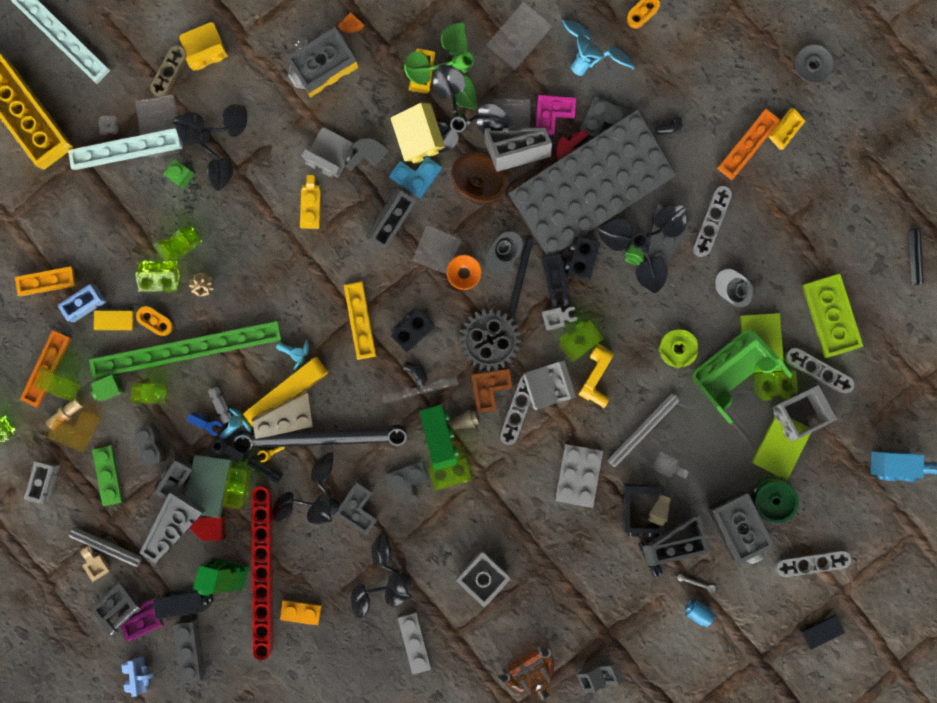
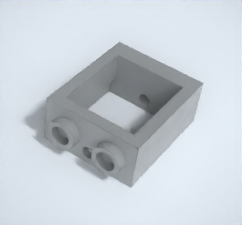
[773,385,837,442]

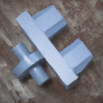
[122,656,154,697]

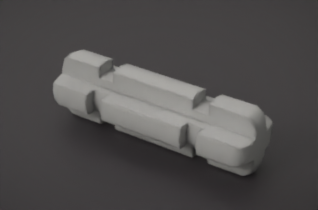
[208,387,232,424]

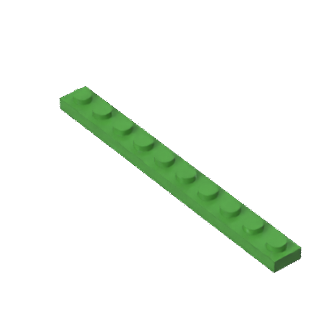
[89,321,282,379]

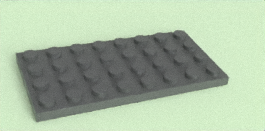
[508,110,676,255]

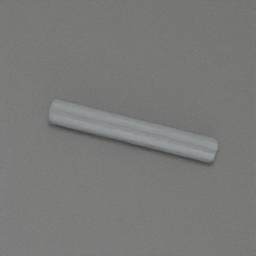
[69,527,142,567]

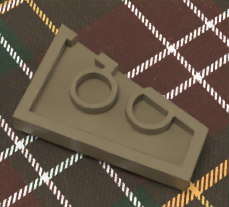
[252,390,313,439]

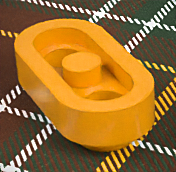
[627,0,660,29]
[136,306,173,336]

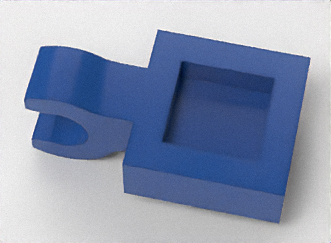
[186,412,223,436]

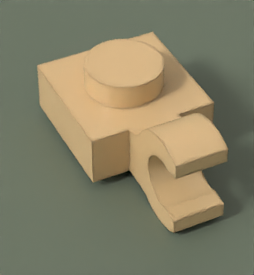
[80,546,111,582]

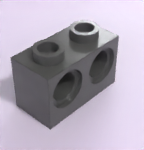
[154,454,192,499]

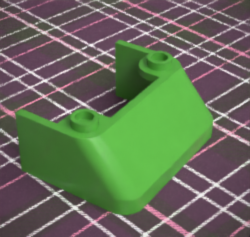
[692,330,792,424]

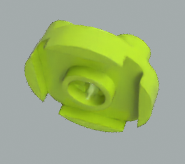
[658,329,698,368]

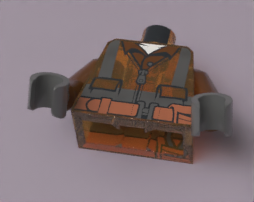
[496,643,554,700]

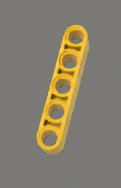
[243,357,329,427]

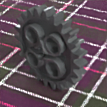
[459,309,521,371]

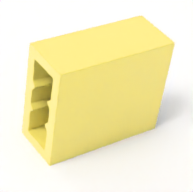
[391,103,445,163]

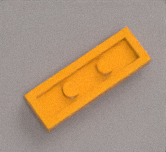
[15,267,77,296]

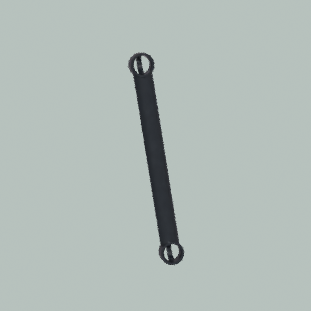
[233,424,407,452]

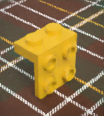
[179,22,228,71]

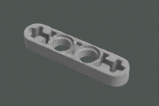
[692,186,732,257]
[784,348,854,393]
[500,376,531,445]
[774,550,851,577]

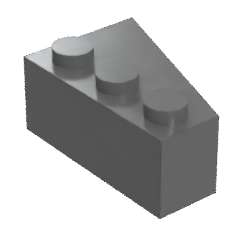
[643,515,709,566]

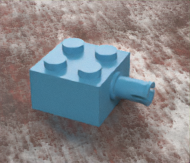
[871,451,937,482]

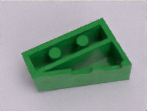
[193,557,249,596]

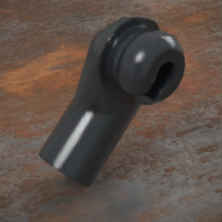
[656,117,683,135]
[403,362,427,386]

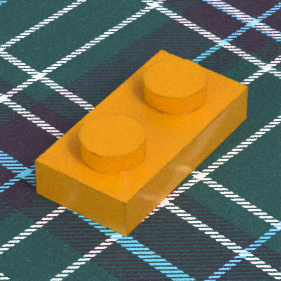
[280,599,322,625]

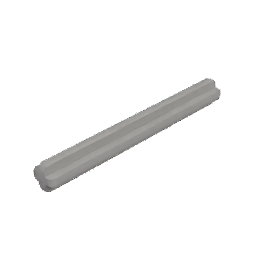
[607,394,679,467]

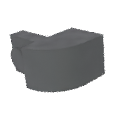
[345,138,388,171]
[576,660,624,692]

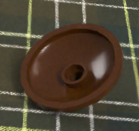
[451,152,507,203]

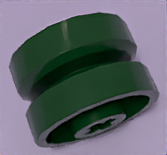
[752,475,799,523]

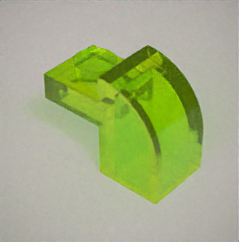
[154,226,202,262]

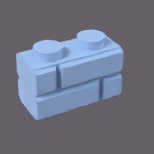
[57,284,106,322]

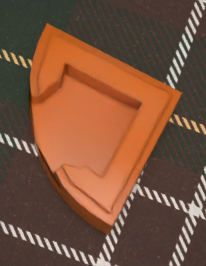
[338,12,365,33]

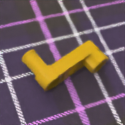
[578,343,615,408]

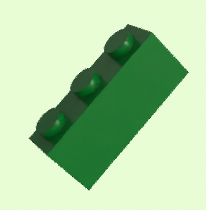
[419,405,459,470]

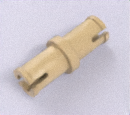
[45,397,84,430]

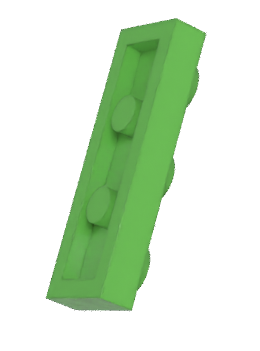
[92,446,124,506]

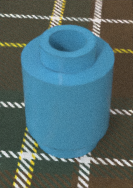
[685,599,715,627]

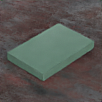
[185,455,233,518]

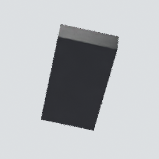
[801,614,845,650]

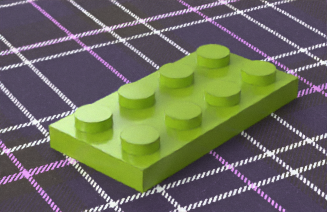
[802,274,864,358]

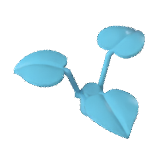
[562,19,635,76]

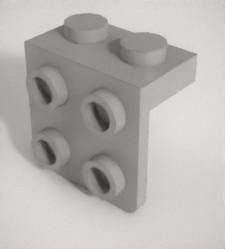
[302,128,354,178]
[523,360,576,410]

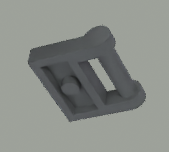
[91,583,142,636]

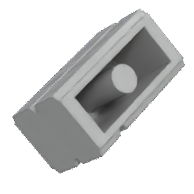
[24,460,60,504]

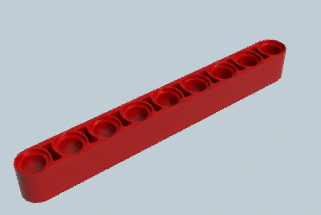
[252,485,273,661]

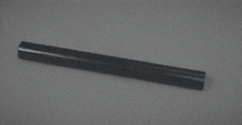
[508,239,533,314]

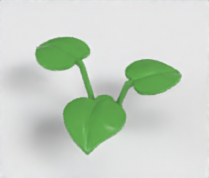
[404,23,478,109]

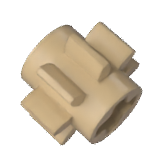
[189,273,214,296]

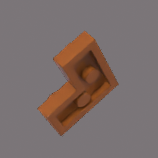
[471,369,512,413]

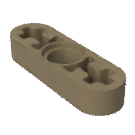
[150,45,187,98]

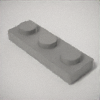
[398,612,431,675]

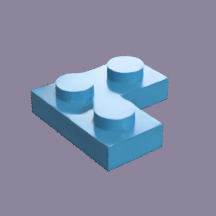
[389,157,442,199]

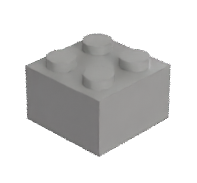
[456,549,511,608]

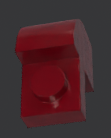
[555,129,588,161]

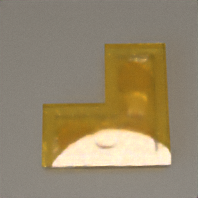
[47,410,101,453]

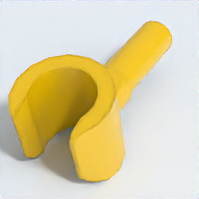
[257,447,285,462]

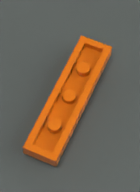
[717,109,781,180]
[19,330,72,408]

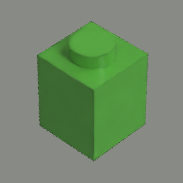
[163,159,195,189]
[91,375,125,401]

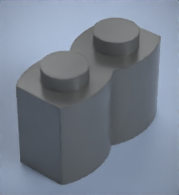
[134,424,166,466]

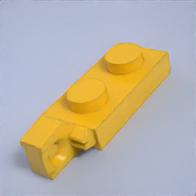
[300,175,321,229]

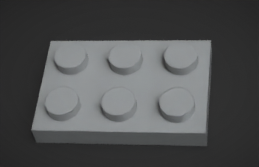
[555,444,603,508]

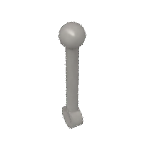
[677,574,715,593]

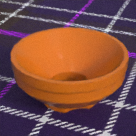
[447,255,482,290]

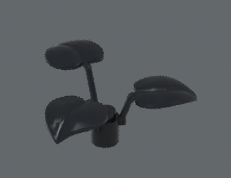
[433,64,511,154]
[171,104,248,191]
[598,205,687,293]
[273,452,340,525]
[351,531,412,618]

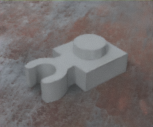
[541,307,577,331]

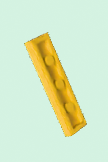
[344,281,376,360]

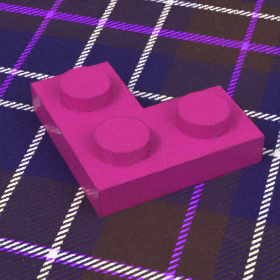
[536,95,576,136]

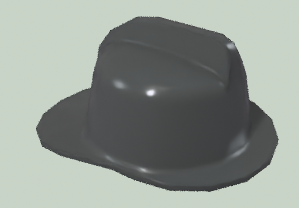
[485,231,523,274]
[715,269,757,307]

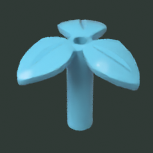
[276,340,309,371]
[220,408,252,440]

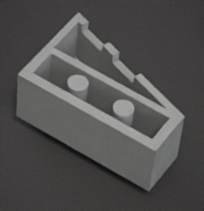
[485,128,552,172]

